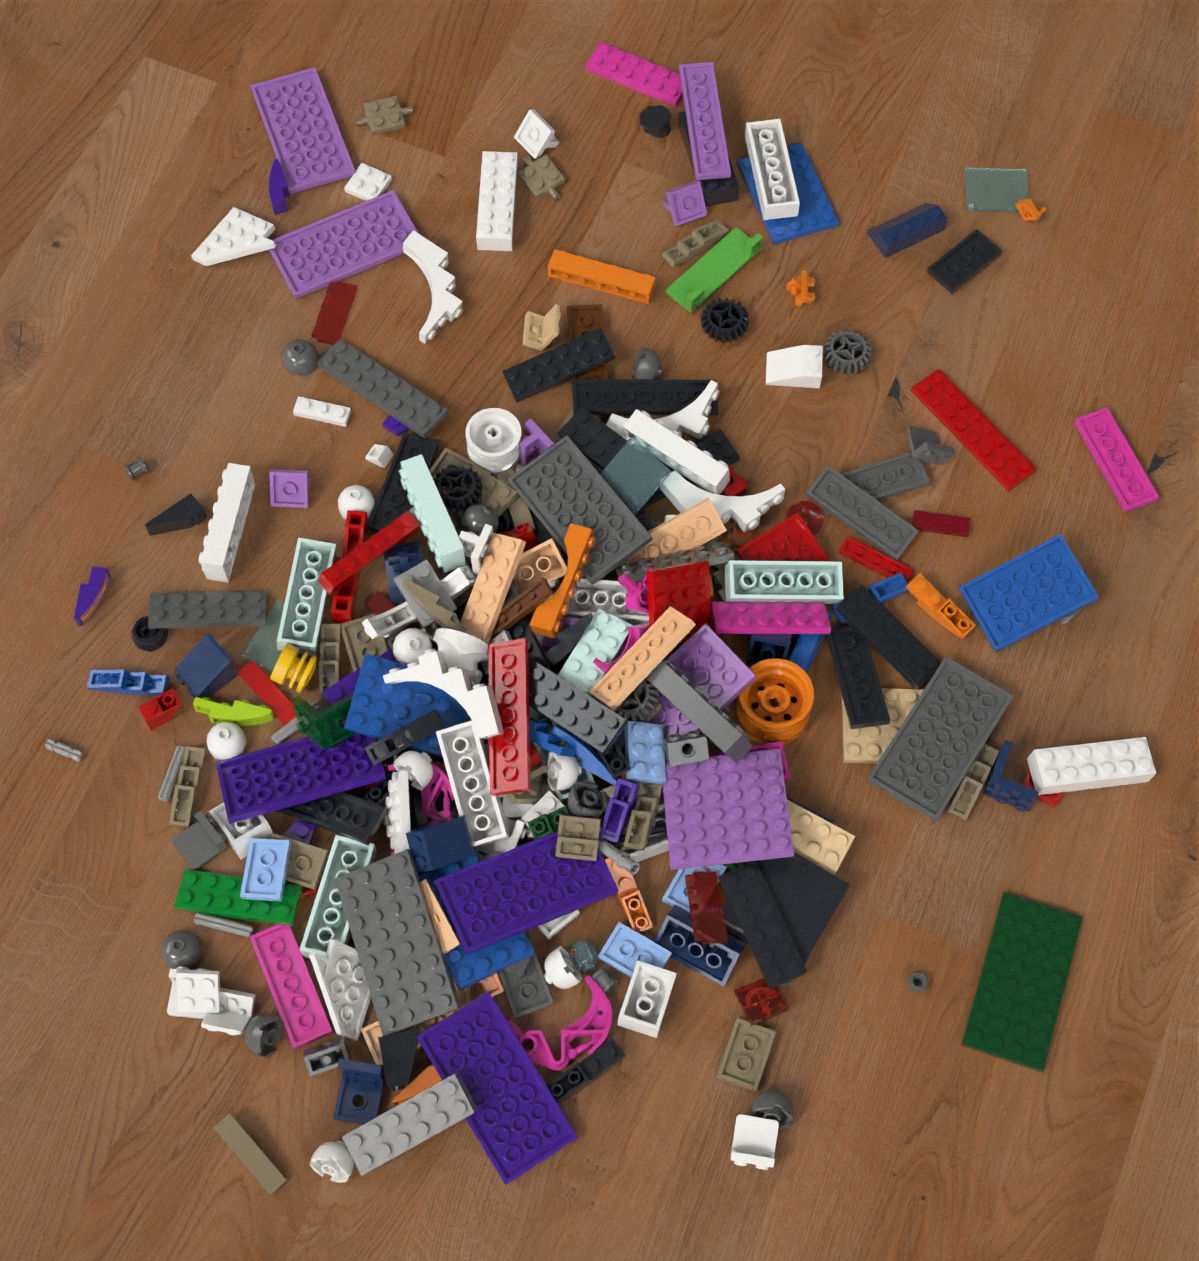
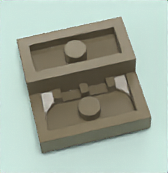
[555,815,601,861]

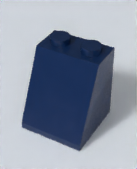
[175,633,238,699]
[746,634,792,666]
[406,815,475,873]

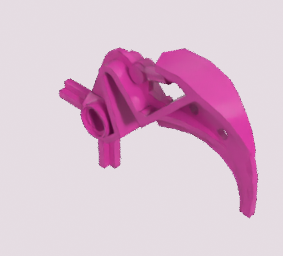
[593,567,653,673]
[388,762,455,872]
[507,975,612,1071]

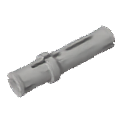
[598,837,640,875]

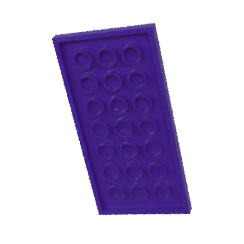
[216,733,386,824]
[434,831,619,955]
[417,991,578,1185]

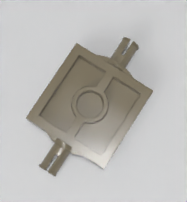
[355,96,413,135]
[517,155,565,201]

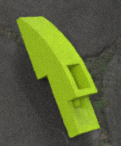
[193,697,275,727]

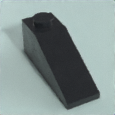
[144,494,207,536]

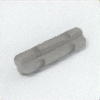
[45,738,83,761]

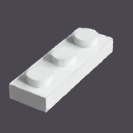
[293,396,351,427]

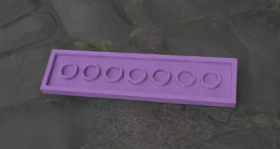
[679,62,731,180]

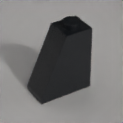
[378,1028,420,1091]

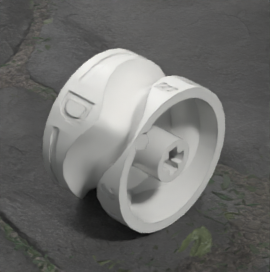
[466,408,522,474]
[433,628,488,686]

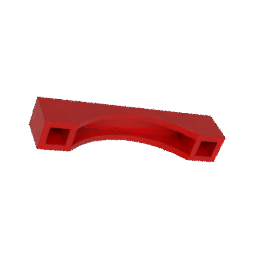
[331,510,368,623]
[318,511,420,595]

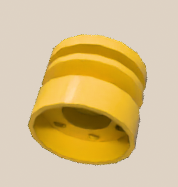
[270,643,318,693]

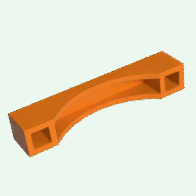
[530,523,596,639]

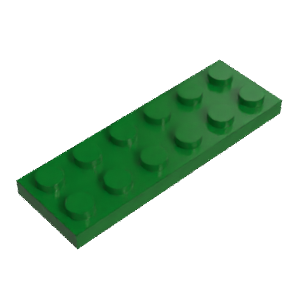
[174,869,303,926]

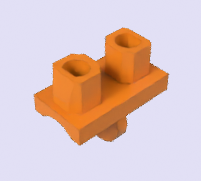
[786,270,815,307]

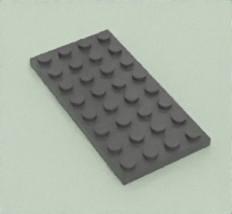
[507,435,653,585]
[867,656,1014,822]
[335,849,461,1036]

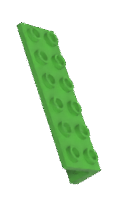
[665,227,763,313]

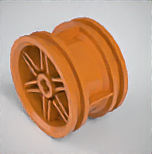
[736,659,814,745]

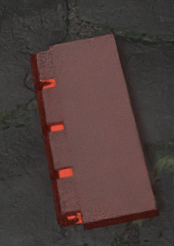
[311,281,358,345]
[685,872,728,944]

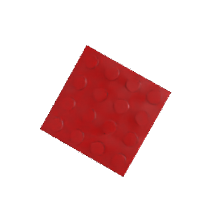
[735,512,830,562]
[646,560,712,644]

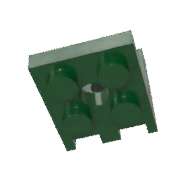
[292,694,356,750]

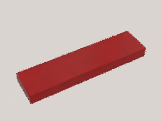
[838,536,914,583]
[237,660,296,726]

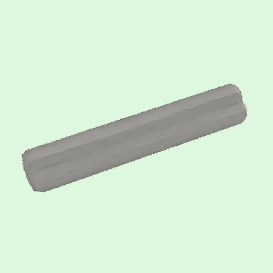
[272,702,322,745]
[158,746,185,802]
[194,912,254,937]

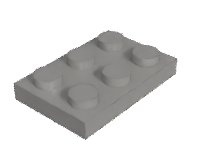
[393,560,457,629]

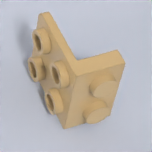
[523,304,561,351]

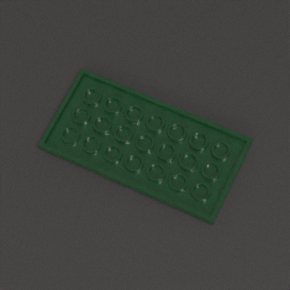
[961,892,1083,1073]

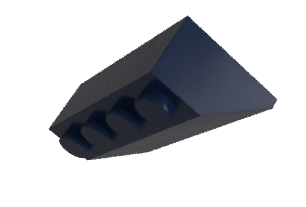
[867,203,947,258]
[654,905,747,987]

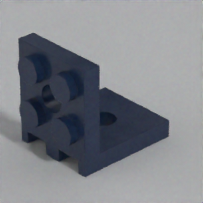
[384,541,423,603]
[984,740,1039,812]
[333,1059,386,1125]

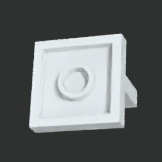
[514,109,559,159]
[459,524,493,575]

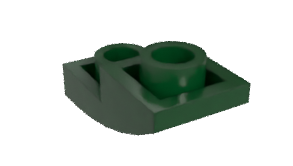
[527,806,571,840]

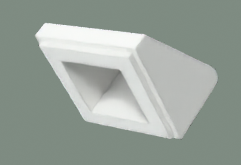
[365,444,394,468]

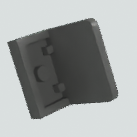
[907,426,955,465]
[172,810,227,870]

